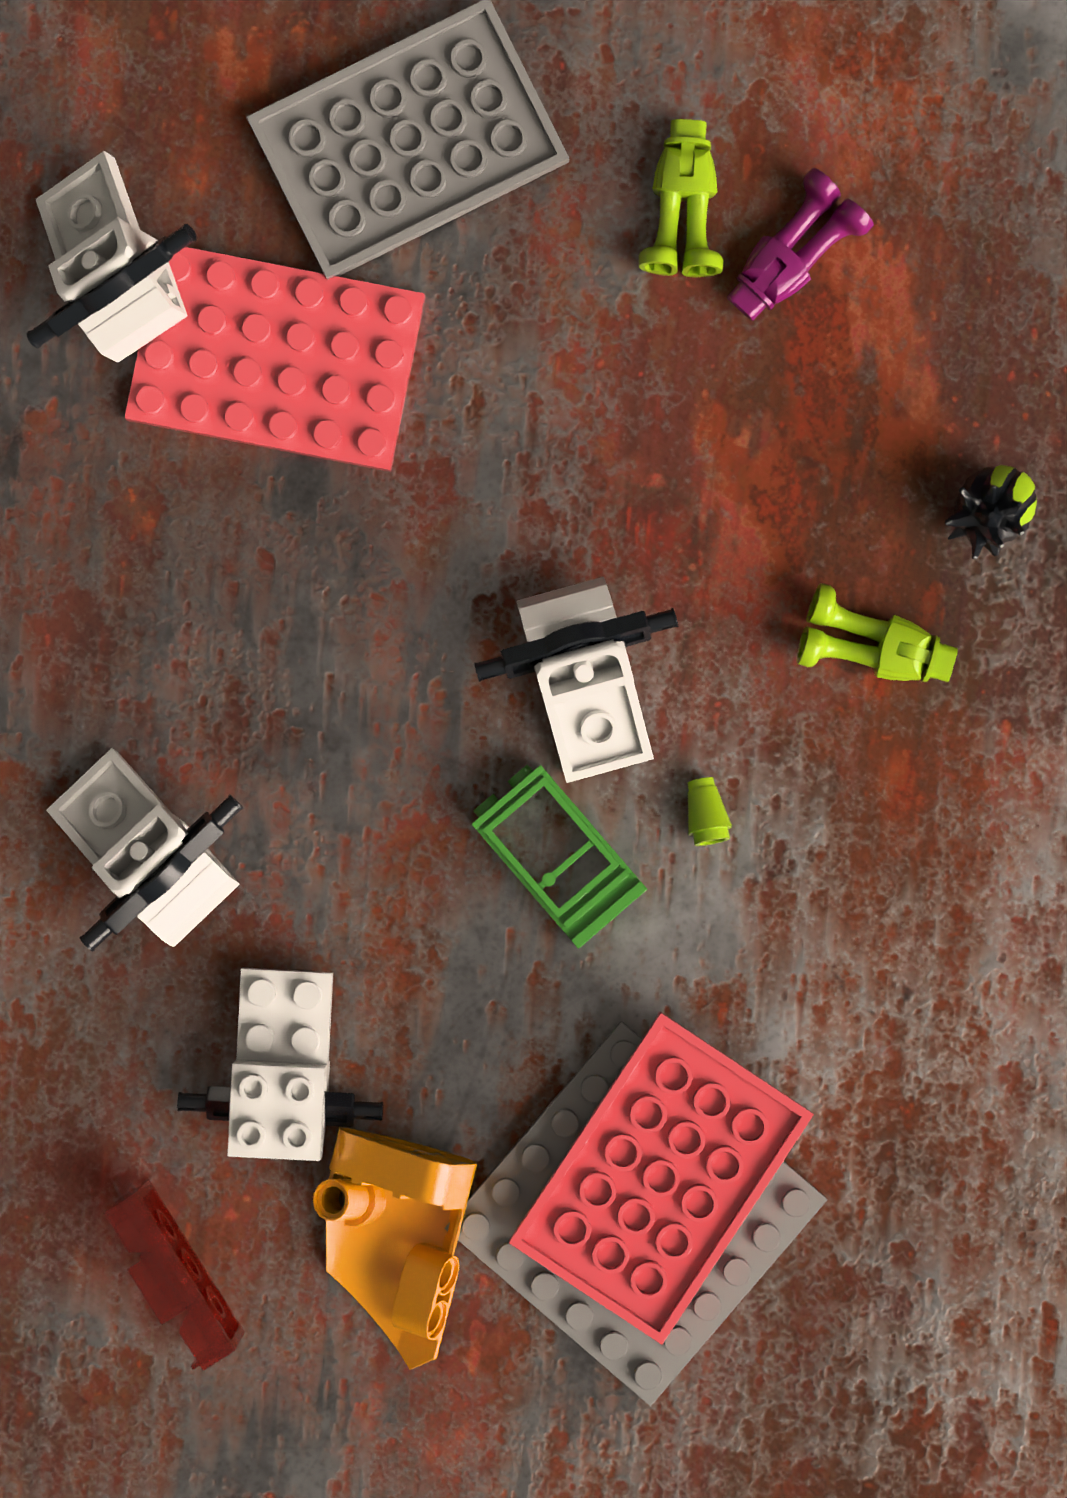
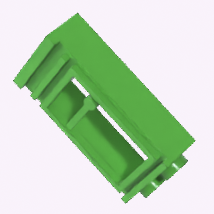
[472,764,648,949]

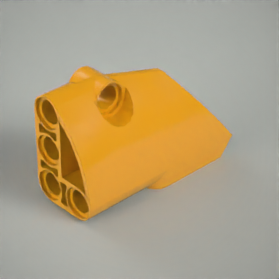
[313,1127,477,1369]

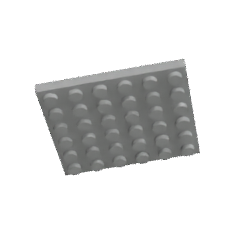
[444,1021,828,1407]

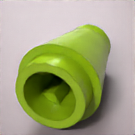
[687,777,732,846]

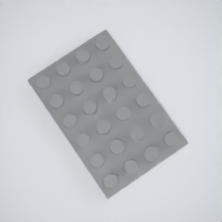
[247,0,569,280]

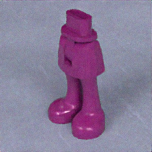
[727,168,874,321]

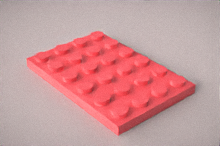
[125,247,425,472]
[509,1012,814,1345]

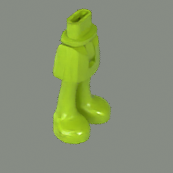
[639,119,724,277]
[797,583,958,682]

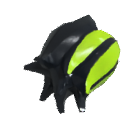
[944,465,1037,559]

